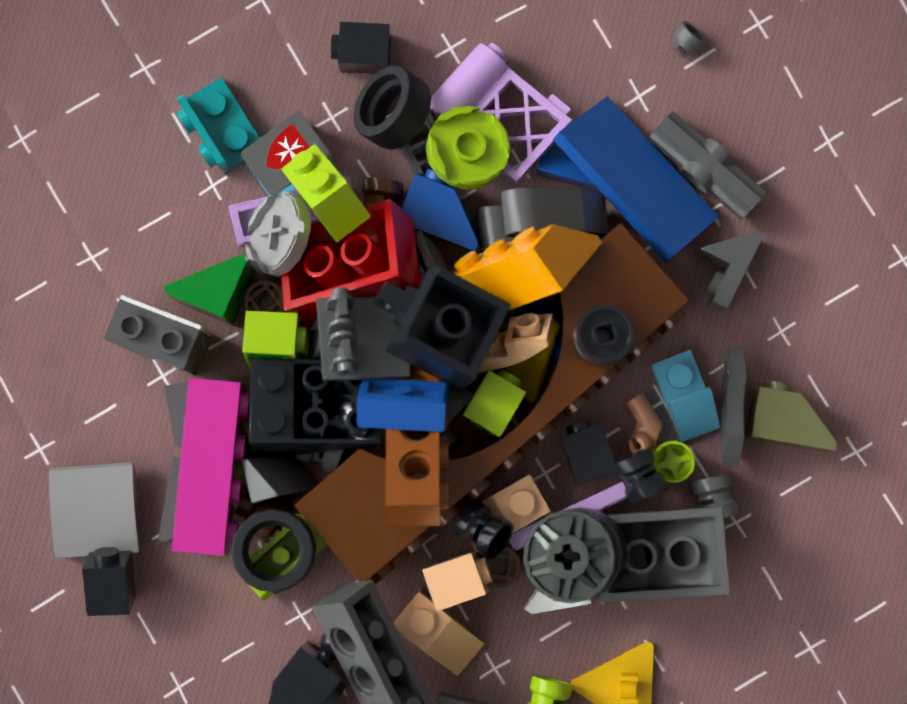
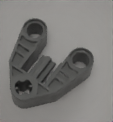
[476,187,609,253]

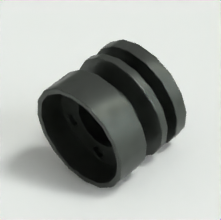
[523,507,627,604]

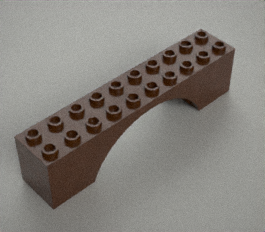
[294,223,689,585]

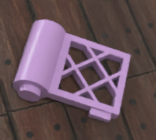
[430,43,572,185]

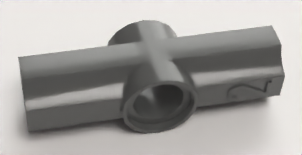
[648,111,767,221]

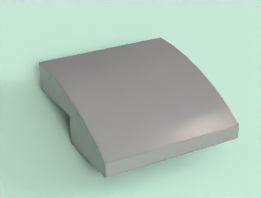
[49,462,141,558]

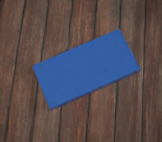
[553,96,719,263]

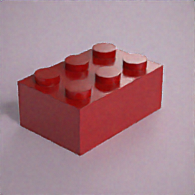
[281,199,420,328]

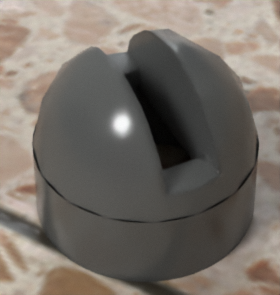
[671,21,708,57]

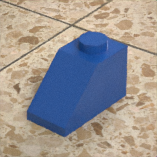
[402,168,480,251]

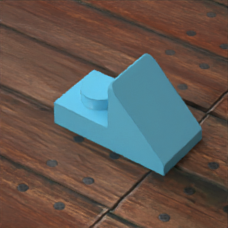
[650,350,721,443]

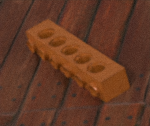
[385,364,449,526]

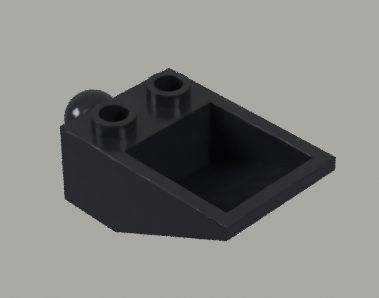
[268,633,347,704]

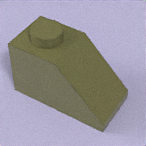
[746,381,837,452]

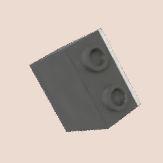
[104,295,212,376]

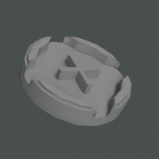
[246,192,311,276]

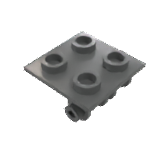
[316,287,410,381]

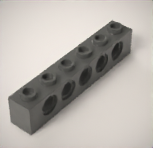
[311,580,433,704]

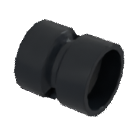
[573,305,634,367]

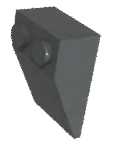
[600,507,731,603]

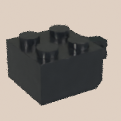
[373,265,511,391]

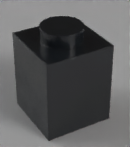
[331,22,391,74]
[559,419,615,486]
[82,547,136,616]

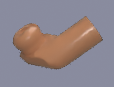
[626,392,663,453]

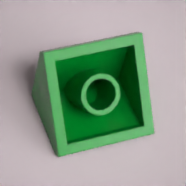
[164,254,256,325]

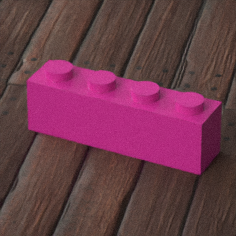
[172,378,250,556]

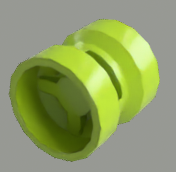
[653,441,695,484]
[526,675,573,704]

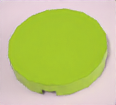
[426,106,511,190]

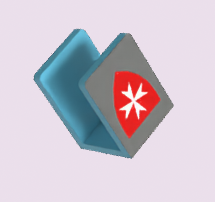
[241,111,335,196]

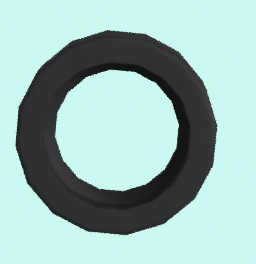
[353,65,432,150]
[231,509,316,593]

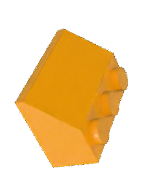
[453,224,602,310]

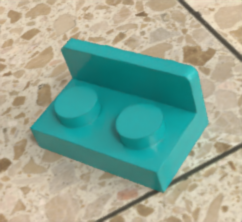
[176,77,259,174]

